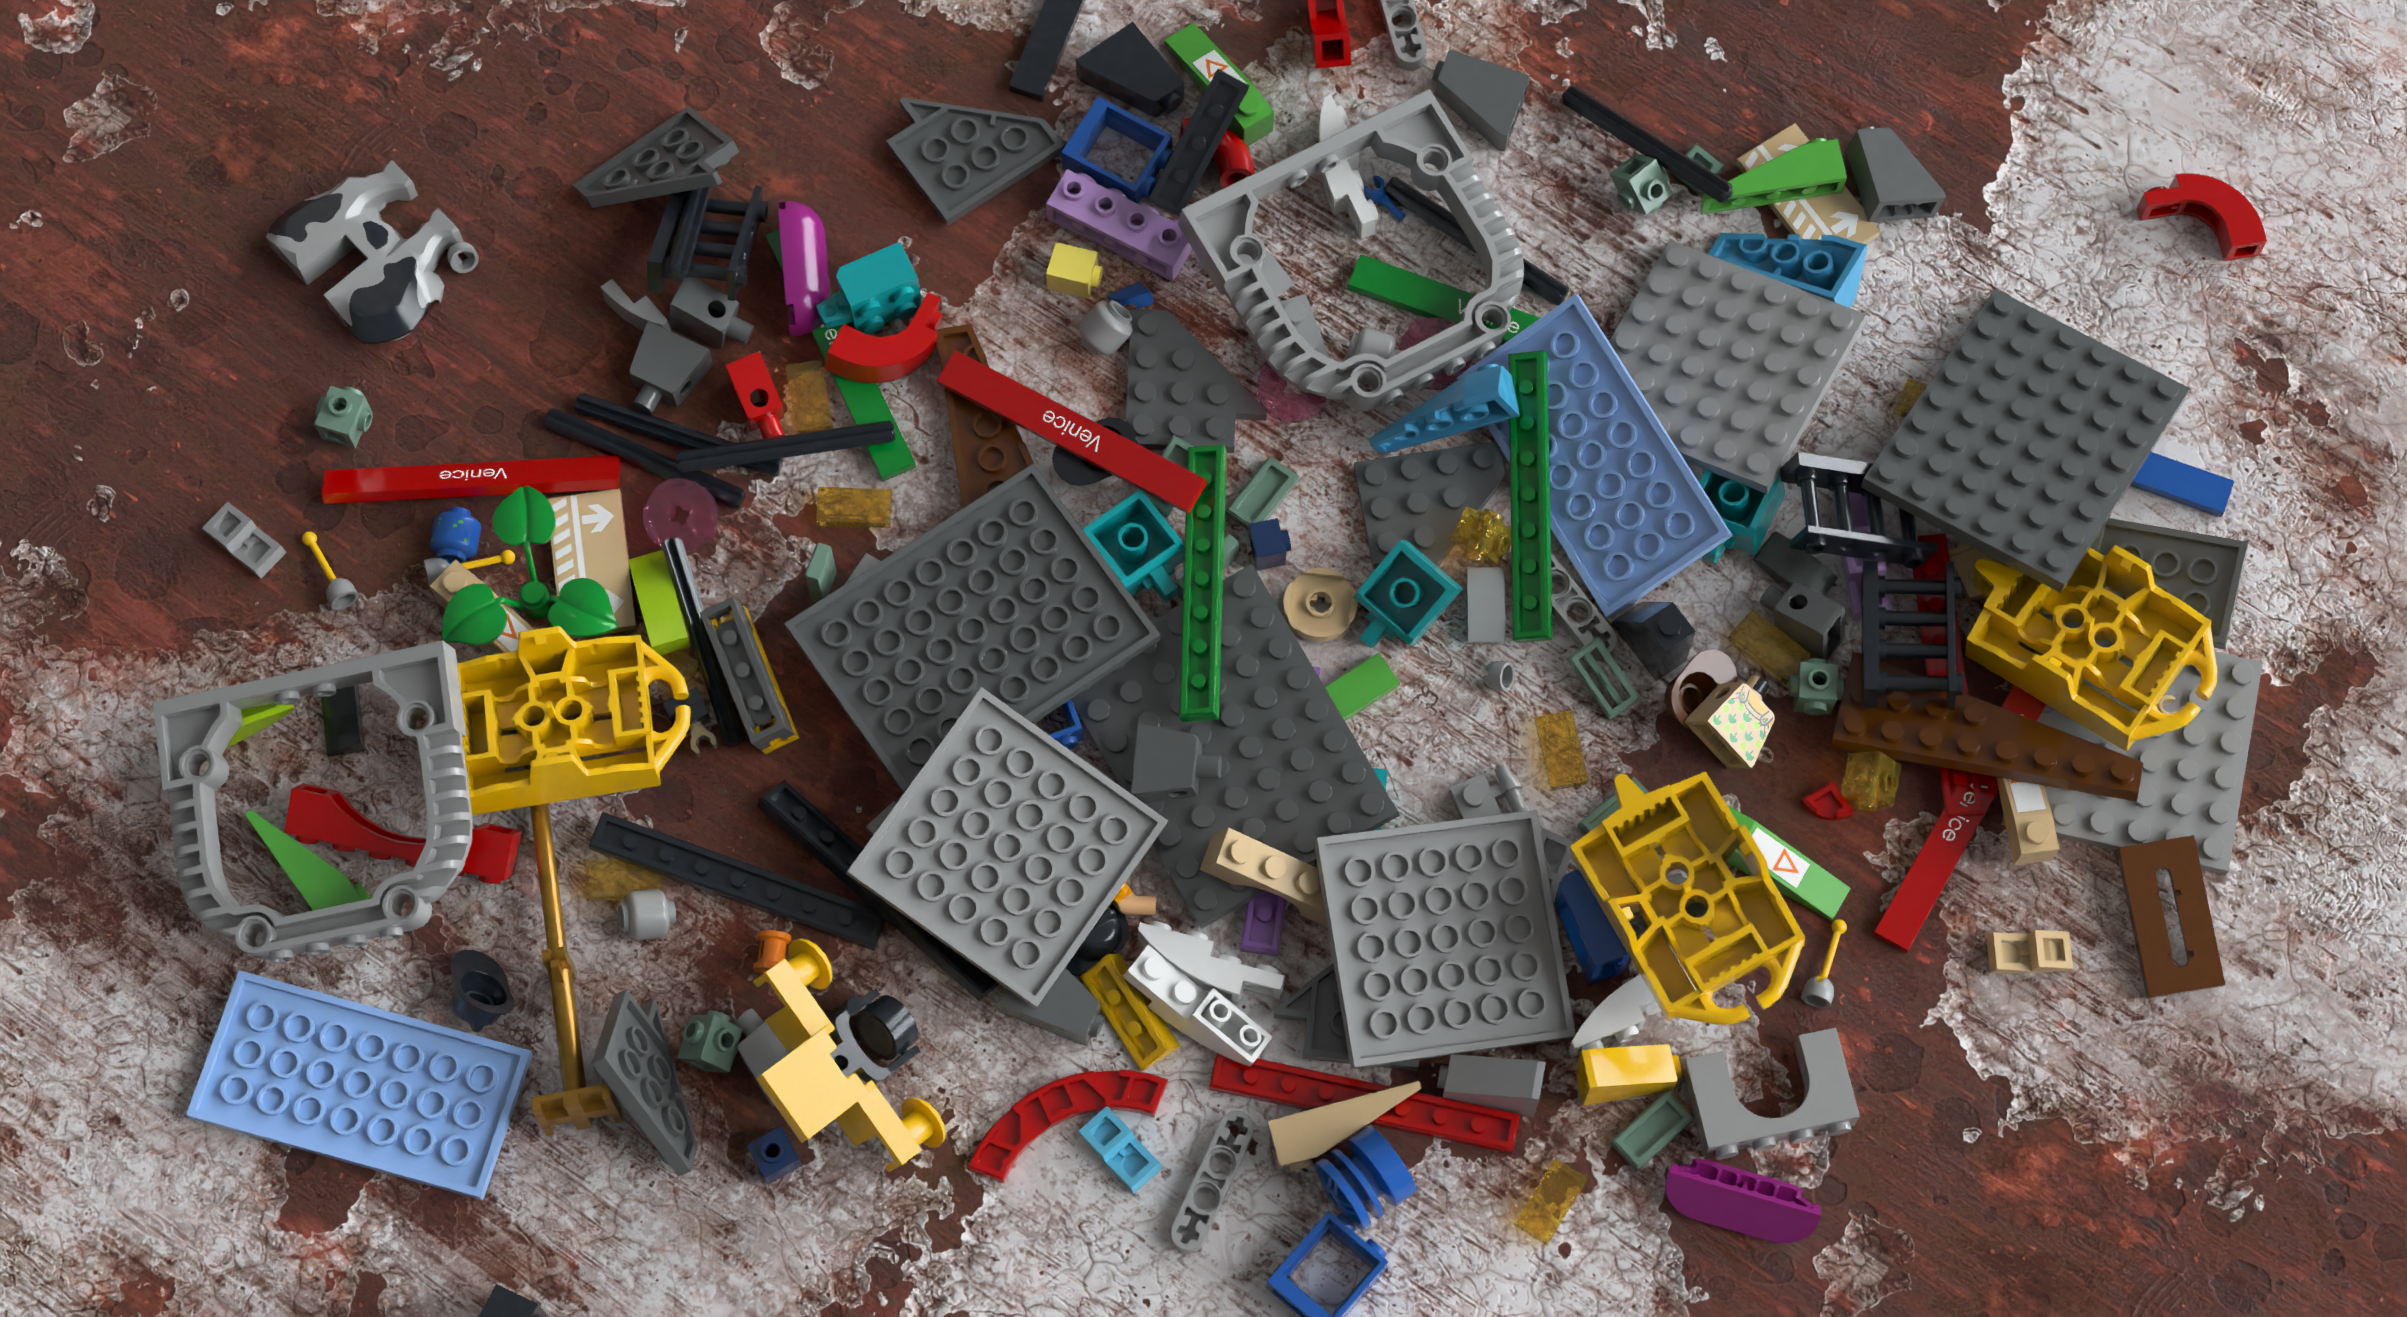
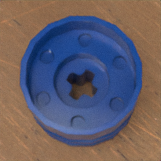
[1314,1125,1417,1231]

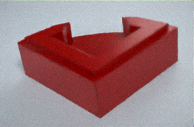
[1800,781,1854,821]

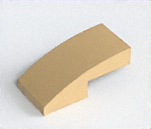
[1986,930,2073,974]

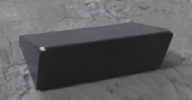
[321,685,365,757]

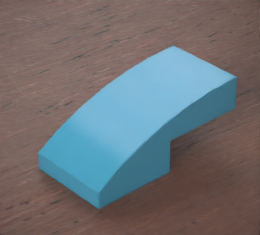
[1078,1106,1162,1194]

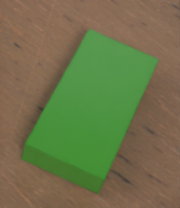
[1325,653,1400,721]

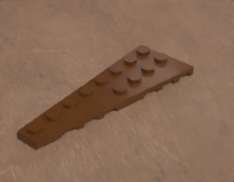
[935,324,1035,508]
[1832,652,2144,802]

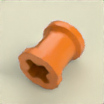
[753,930,792,974]

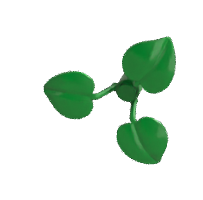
[442,486,618,645]

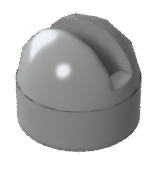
[447,241,479,273]
[1483,661,1515,691]

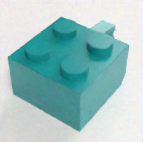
[816,242,922,334]
[1699,469,1785,565]
[1083,489,1185,603]
[1353,540,1463,648]

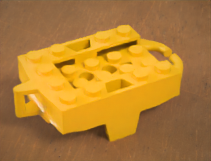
[1965,545,2218,752]
[457,626,691,815]
[1570,772,1805,1025]

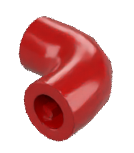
[1179,118,1254,188]

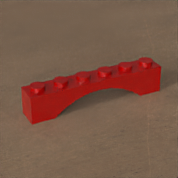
[284,783,522,884]

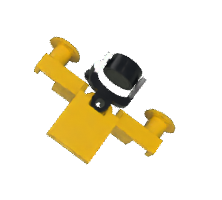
[753,938,945,1172]

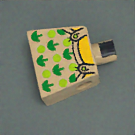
[1685,675,1775,769]

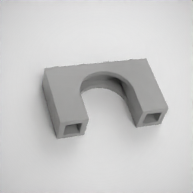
[1682,1028,1860,1160]

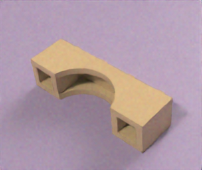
[1200,828,1327,927]

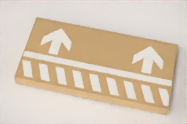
[1736,123,1880,244]
[547,488,637,639]

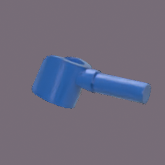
[1364,175,1406,222]

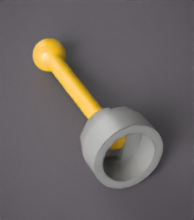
[302,531,359,610]
[424,550,515,589]
[1801,919,1847,1008]

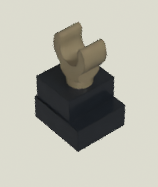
[663,687,718,757]

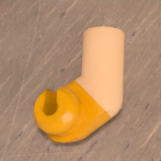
[1111,880,1156,915]

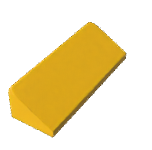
[1080,954,1180,1071]

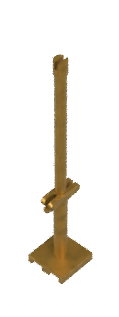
[525,719,623,1136]

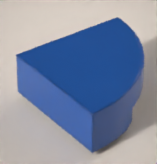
[1107,281,1154,309]

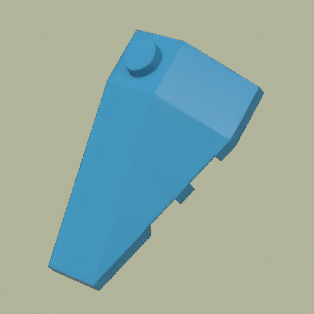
[1708,233,1868,308]
[1369,364,1520,455]

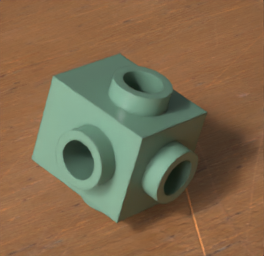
[1610,153,1673,215]
[314,386,373,449]
[1788,658,1844,716]
[677,1010,743,1072]

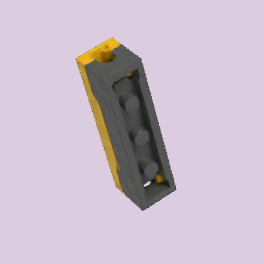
[700,597,799,754]

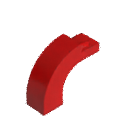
[1305,0,1351,69]
[2137,173,2267,261]
[825,292,943,383]

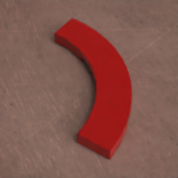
[967,1070,1168,1184]

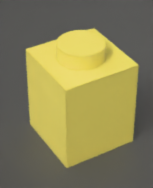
[1046,242,1103,299]

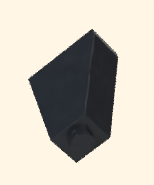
[1076,22,1184,118]
[1612,602,1696,681]

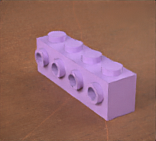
[1046,169,1192,282]

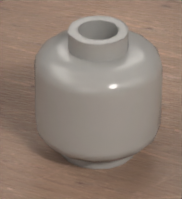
[1079,300,1133,355]
[1345,327,1401,360]
[618,889,676,941]

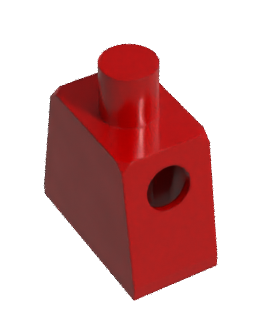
[725,351,785,439]

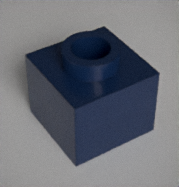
[1248,518,1291,571]
[747,1126,802,1185]

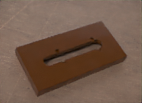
[2116,835,2225,999]

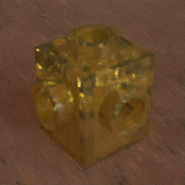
[1450,506,1511,565]
[1841,751,1902,812]

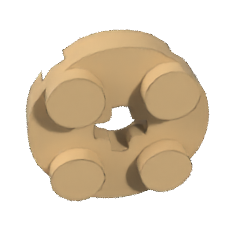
[1283,567,1358,642]

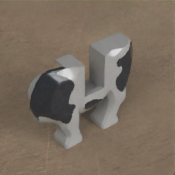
[266,160,463,344]

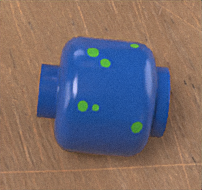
[430,507,481,564]

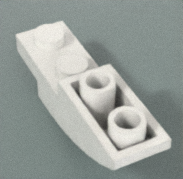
[1318,95,1378,239]
[1138,921,1285,1004]
[1122,945,1272,1067]
[1569,971,1696,1058]

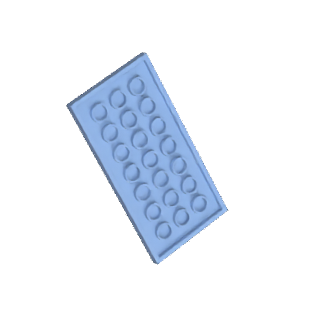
[1456,293,1733,619]
[186,970,533,1201]

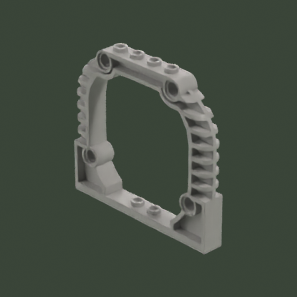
[1178,89,1524,411]
[153,641,473,963]

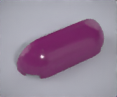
[778,201,831,336]
[1665,1158,1821,1243]

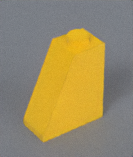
[1575,1044,1682,1106]

